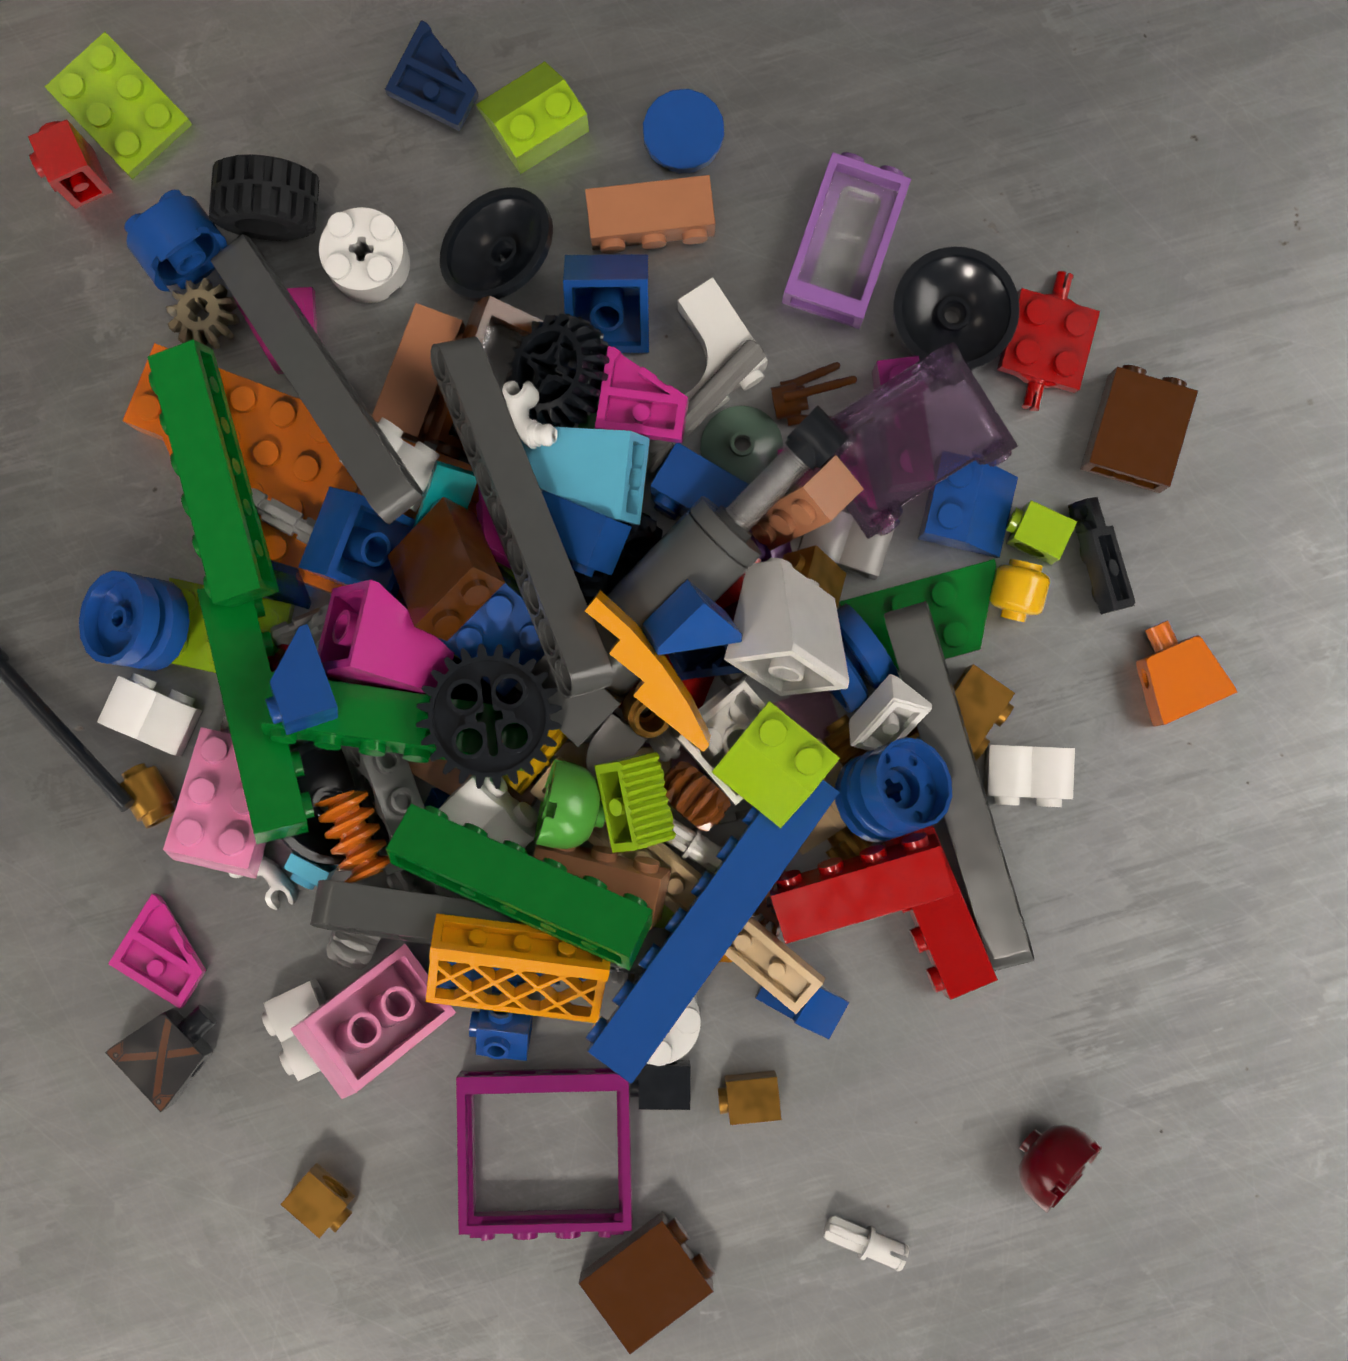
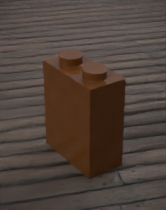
[1080,365,1198,493]
[388,497,505,641]
[579,1211,715,1354]

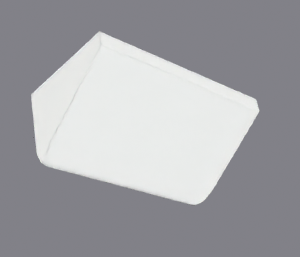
[849,674,932,751]

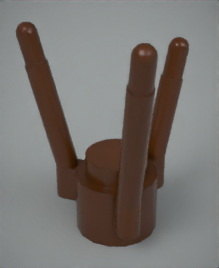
[771,362,872,426]

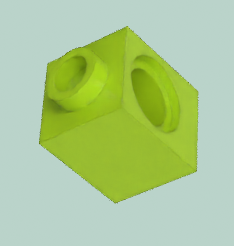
[1005,500,1077,565]

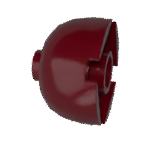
[1019,1125,1102,1213]

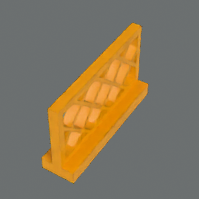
[426,913,610,1023]

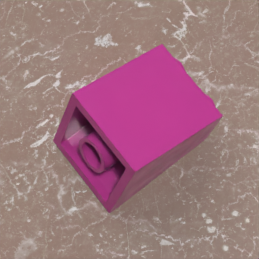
[318,580,454,695]

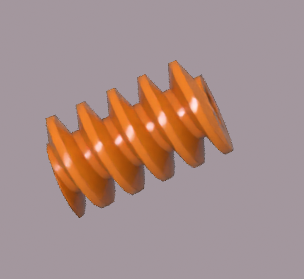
[313,790,391,883]

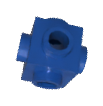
[469,1009,533,1061]

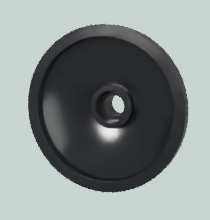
[440,187,553,302]
[893,246,1020,373]
[281,741,374,865]

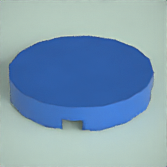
[643,89,724,174]

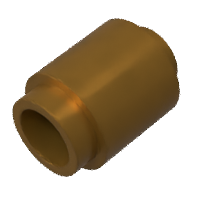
[622,688,669,738]
[120,763,176,829]

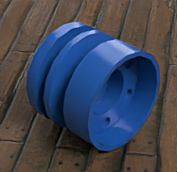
[835,737,952,843]

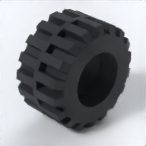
[209,154,320,241]

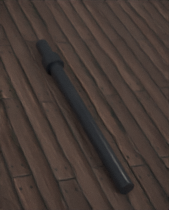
[0,648,135,812]

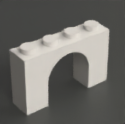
[678,277,768,413]

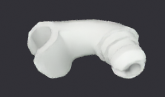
[502,381,558,449]
[229,856,298,910]

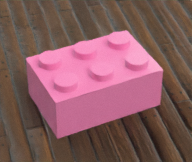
[163,727,267,879]
[291,944,456,1099]

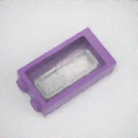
[782,152,911,329]

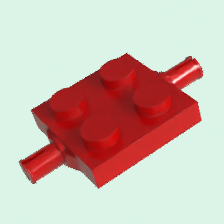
[997,271,1100,411]

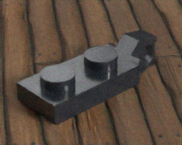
[1068,497,1136,615]

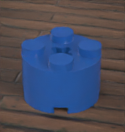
[124,189,227,292]

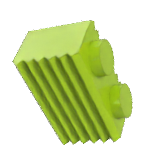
[594,752,676,853]

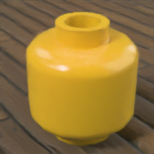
[990,559,1050,622]

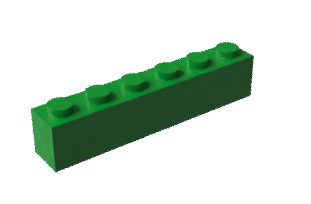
[147,339,279,608]
[197,588,315,844]
[261,672,527,772]
[386,804,652,971]

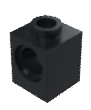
[630,1060,691,1110]

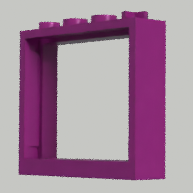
[456,1068,633,1241]

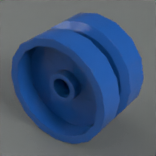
[79,570,190,671]
[828,603,900,713]

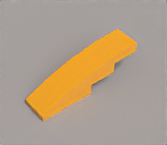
[585,590,711,752]

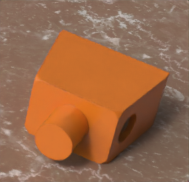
[1136,620,1237,726]

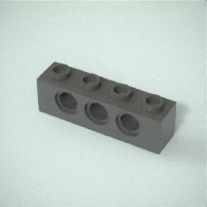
[341,745,425,875]

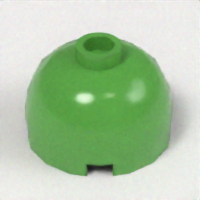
[534,759,605,849]

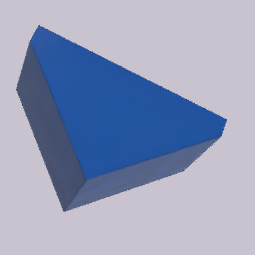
[642,579,742,655]

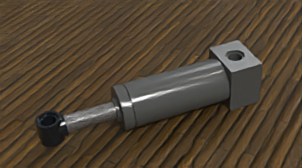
[515,405,850,747]

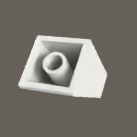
[724,558,849,696]

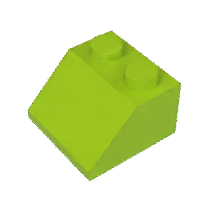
[476,61,589,175]
[711,701,840,828]

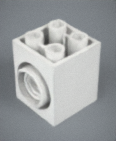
[678,680,765,805]

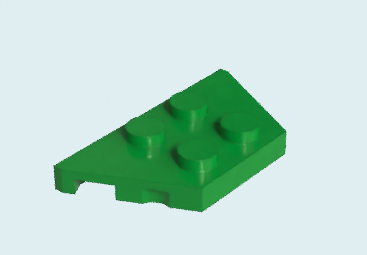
[839,559,996,673]

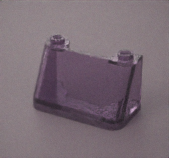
[830,343,1018,539]

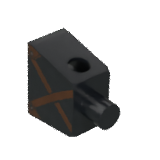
[105,1005,217,1112]

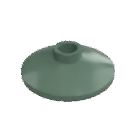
[700,406,783,485]

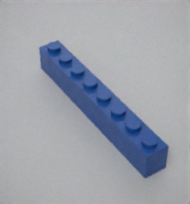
[585,780,840,1084]

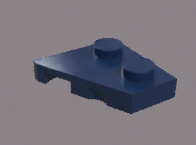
[385,20,479,131]

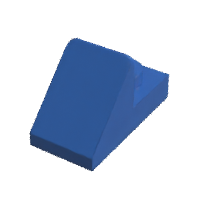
[755,986,849,1039]

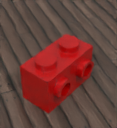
[28,119,113,209]

